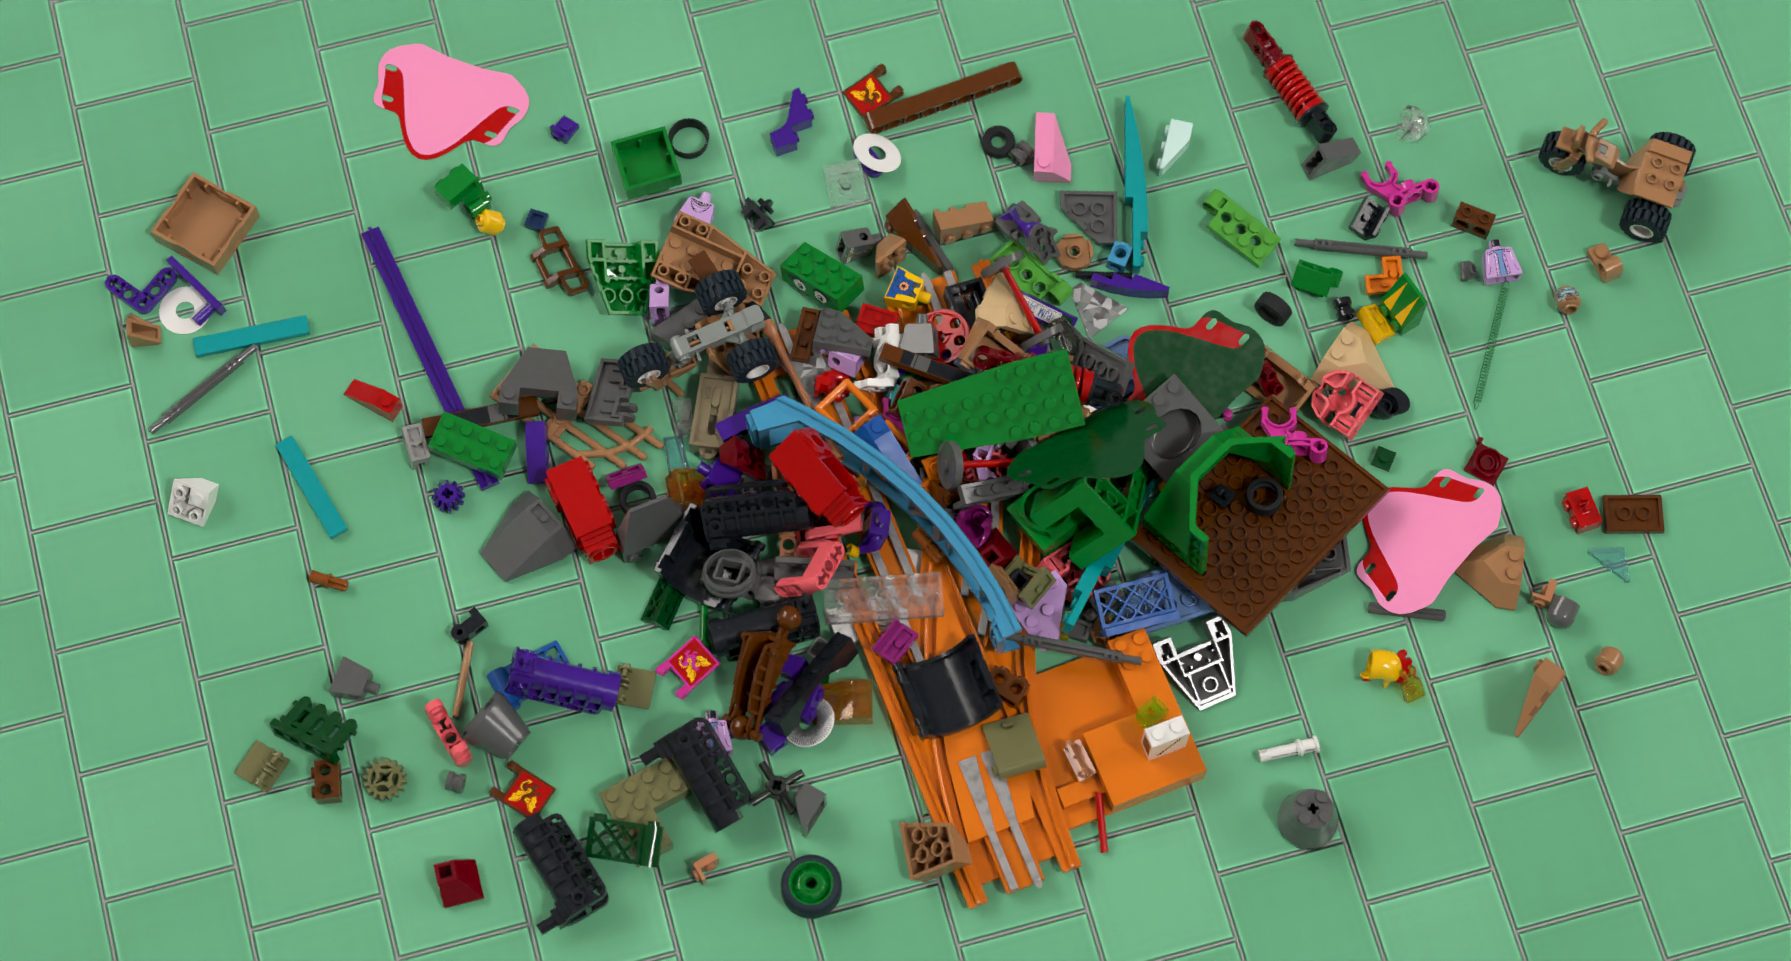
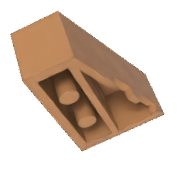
[932,201,994,245]

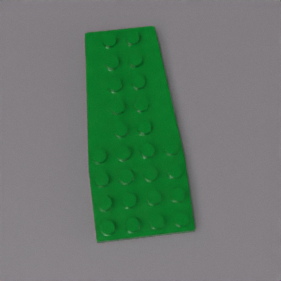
[897,348,1086,457]

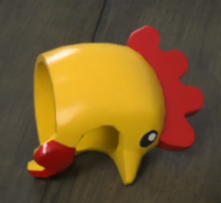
[1360,649,1413,689]

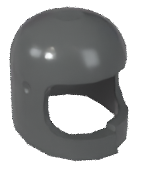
[1546,594,1580,629]

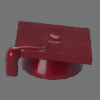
[1464,437,1509,486]

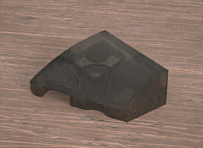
[1048,317,1083,355]

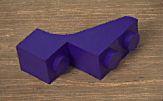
[770,88,814,157]
[780,654,824,725]
[759,679,793,756]

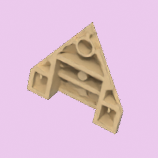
[975,272,1034,342]
[1311,321,1395,391]

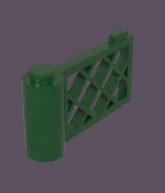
[585,813,664,868]

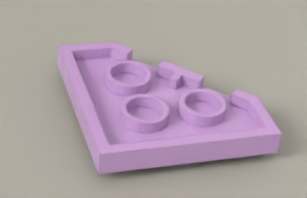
[1011,570,1068,652]

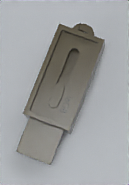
[689,357,740,460]

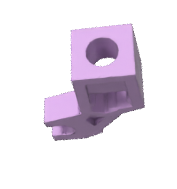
[973,444,997,482]

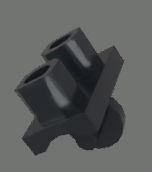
[741,197,776,231]

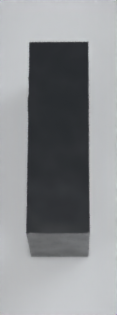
[943,277,1005,345]

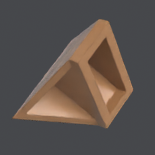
[126,313,161,348]

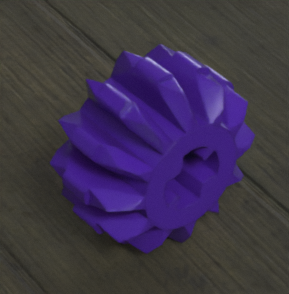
[432,479,465,514]

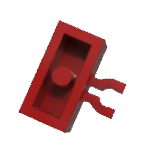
[1562,486,1602,534]

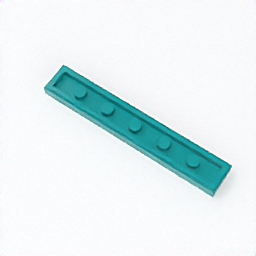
[193,315,310,358]
[275,435,348,540]

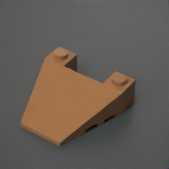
[1514,658,1566,738]

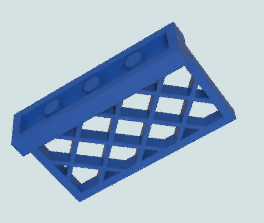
[1092,573,1180,637]

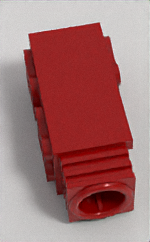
[768,427,869,528]
[544,456,620,564]

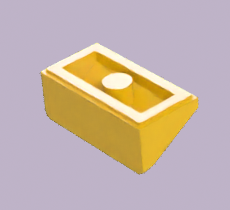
[1356,304,1395,345]

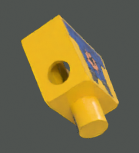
[884,266,932,311]

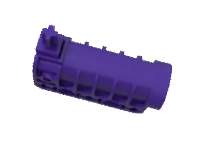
[504,646,621,715]

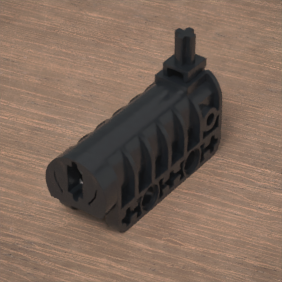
[700,478,815,553]
[706,592,821,662]
[639,717,751,833]
[513,812,609,935]

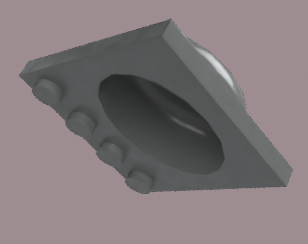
[1135,374,1224,484]

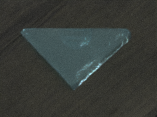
[1587,547,1630,583]

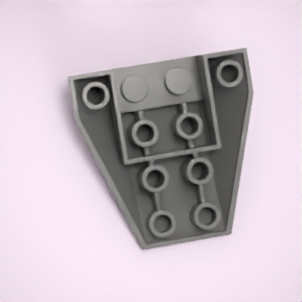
[480,491,578,582]

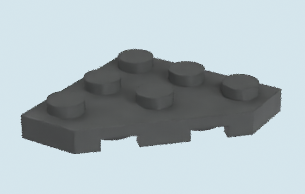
[1060,190,1117,246]
[812,308,873,357]

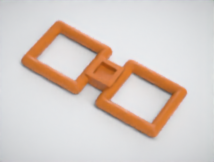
[815,379,913,481]

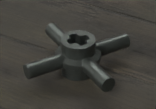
[750,761,805,815]

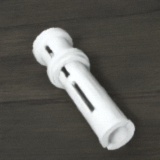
[1258,735,1320,763]

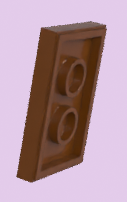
[1602,495,1665,534]

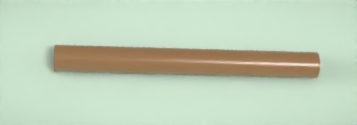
[452,641,474,719]

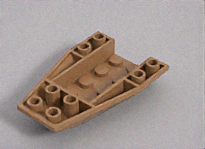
[650,210,776,307]

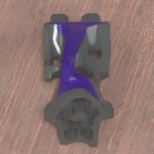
[994,200,1061,265]

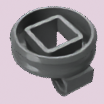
[700,549,761,600]

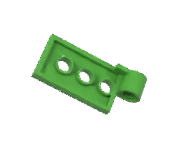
[1202,189,1281,268]
[989,240,1074,306]

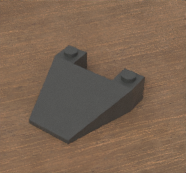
[498,347,578,421]
[615,495,687,563]
[1282,537,1351,602]
[1151,614,1236,710]

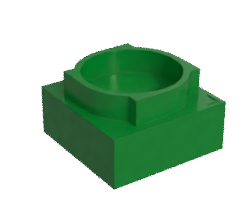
[611,126,682,200]
[1006,478,1091,557]

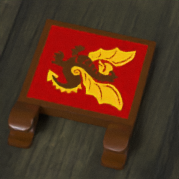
[842,64,904,119]
[489,760,556,818]

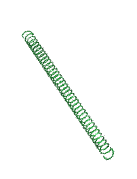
[1473,281,1509,410]

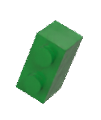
[434,164,479,210]

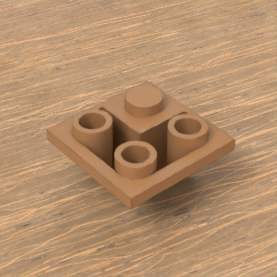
[875,233,906,279]

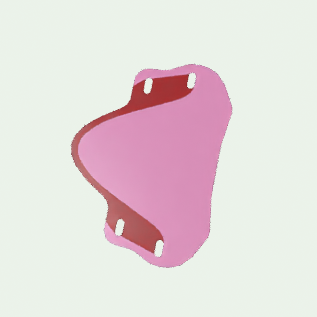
[374,44,529,160]
[1357,469,1502,614]

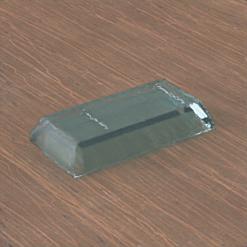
[663,435,688,474]

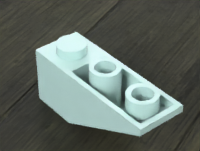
[1156,119,1193,177]

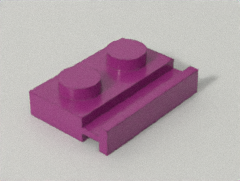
[604,463,648,490]
[872,618,919,665]

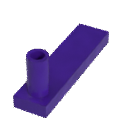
[166,255,227,326]

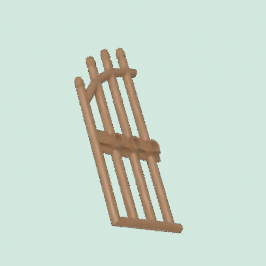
[488,344,664,470]

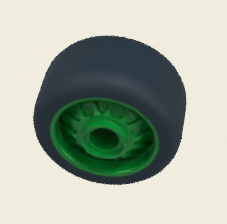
[781,855,842,919]

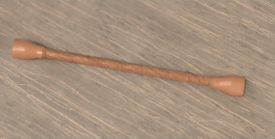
[761,319,844,462]

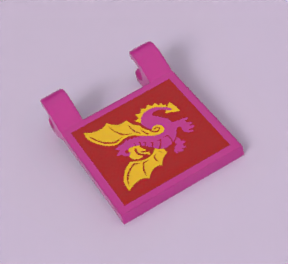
[655,635,720,700]

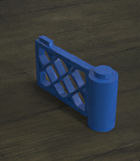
[487,640,570,710]

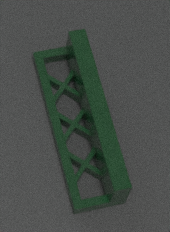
[641,577,684,631]

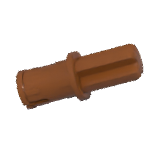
[911,528,944,563]
[309,570,349,592]

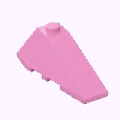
[1033,112,1071,183]

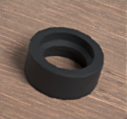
[1254,292,1292,327]
[1245,477,1283,517]
[619,481,656,514]

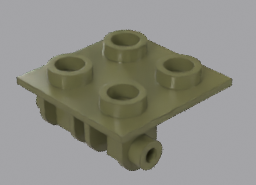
[615,663,657,710]
[234,740,290,793]

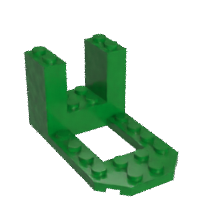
[1030,462,1149,570]

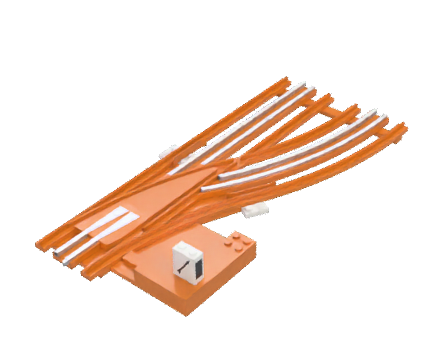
[753,259,1207,910]

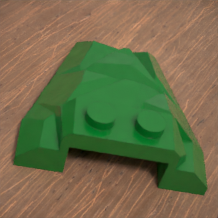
[586,239,659,315]

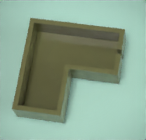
[599,757,690,867]

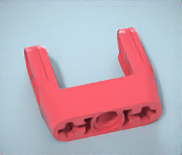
[805,475,863,541]
[774,539,845,598]
[424,699,473,767]

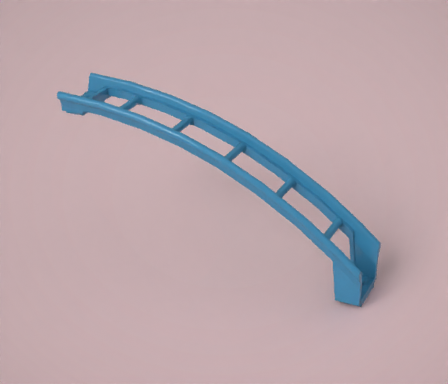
[745,396,1023,654]

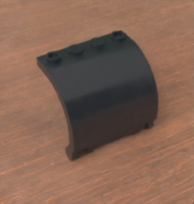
[654,503,766,614]
[892,634,1003,740]

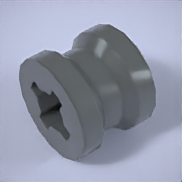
[445,771,467,794]

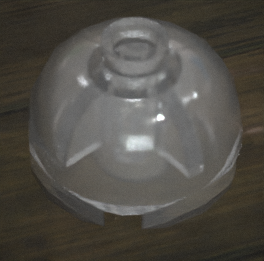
[1396,105,1430,143]

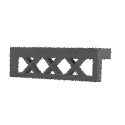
[953,473,1030,510]
[774,556,855,587]

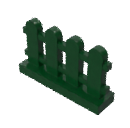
[269,696,358,765]

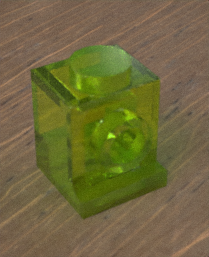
[1136,695,1168,728]

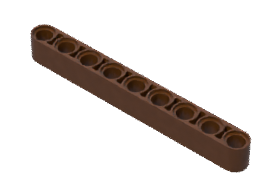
[863,62,1023,134]

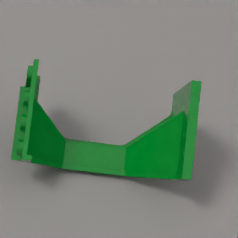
[1143,426,1296,575]

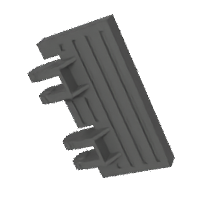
[584,358,641,427]

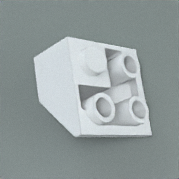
[167,478,219,527]

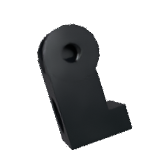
[451,607,489,645]

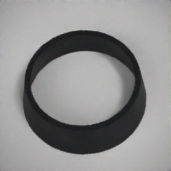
[668,118,709,159]

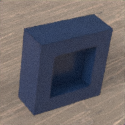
[524,209,549,232]

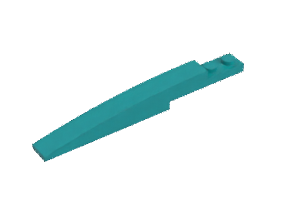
[1124,96,1148,274]
[1062,478,1157,635]

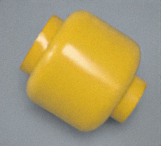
[475,209,505,235]

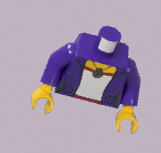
[846,501,891,558]

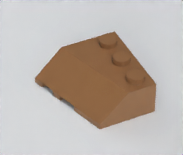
[899,822,972,882]

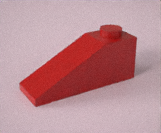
[344,379,403,422]

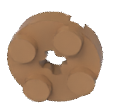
[1056,233,1093,271]

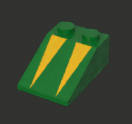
[1379,272,1428,336]

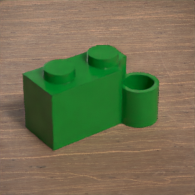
[461,176,492,219]
[1291,259,1343,297]

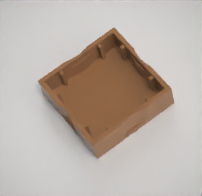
[151,172,260,275]

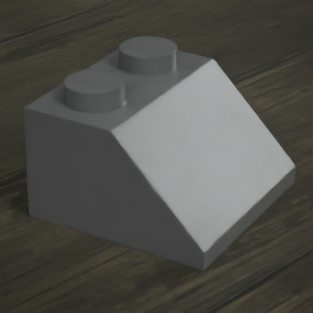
[794,782,827,838]

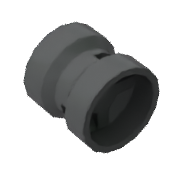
[1008,140,1034,166]

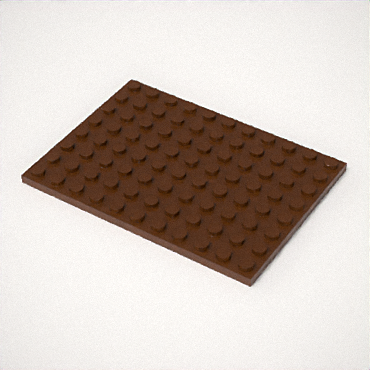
[1130,395,1390,637]

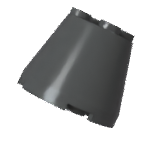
[460,690,531,761]
[1277,789,1339,850]

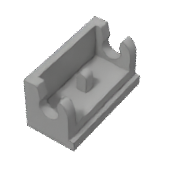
[402,423,431,470]

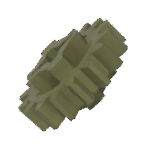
[363,758,407,802]

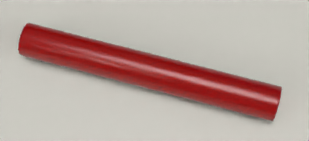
[1094,792,1108,853]

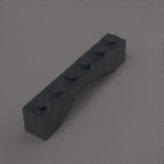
[764,632,858,738]

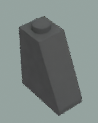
[1301,137,1361,180]

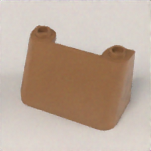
[958,317,1029,372]
[1246,344,1319,413]

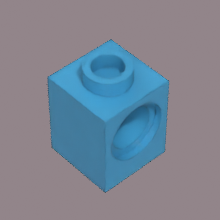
[1106,241,1133,272]

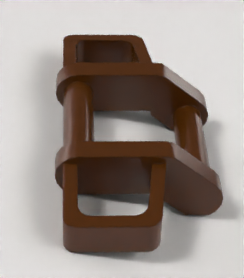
[530,226,588,297]

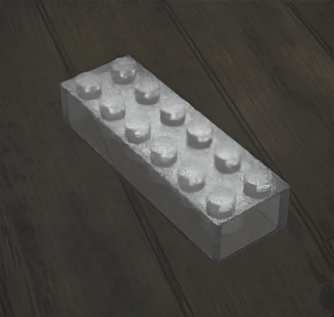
[823,572,944,625]

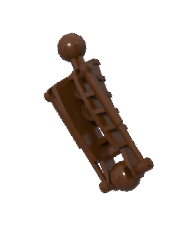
[722,606,802,742]

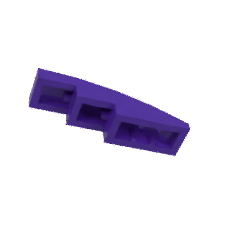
[1090,273,1170,298]
[715,394,789,443]

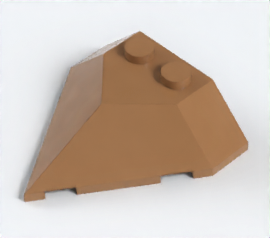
[1455,534,1525,611]

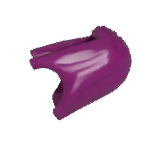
[955,505,993,548]

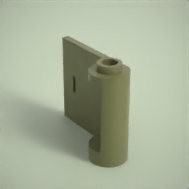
[982,712,1046,780]

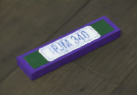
[1020,289,1078,336]

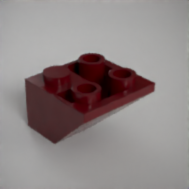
[719,435,766,481]
[976,527,1018,568]
[433,859,485,909]

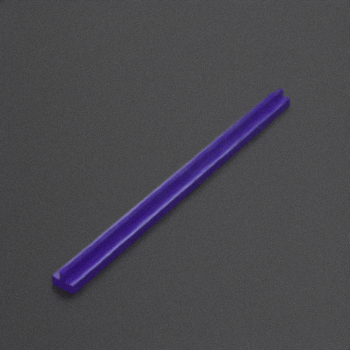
[361,226,500,491]

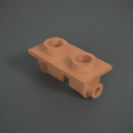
[1063,739,1097,783]

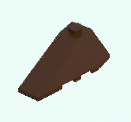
[884,198,942,275]

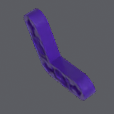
[105,267,178,315]

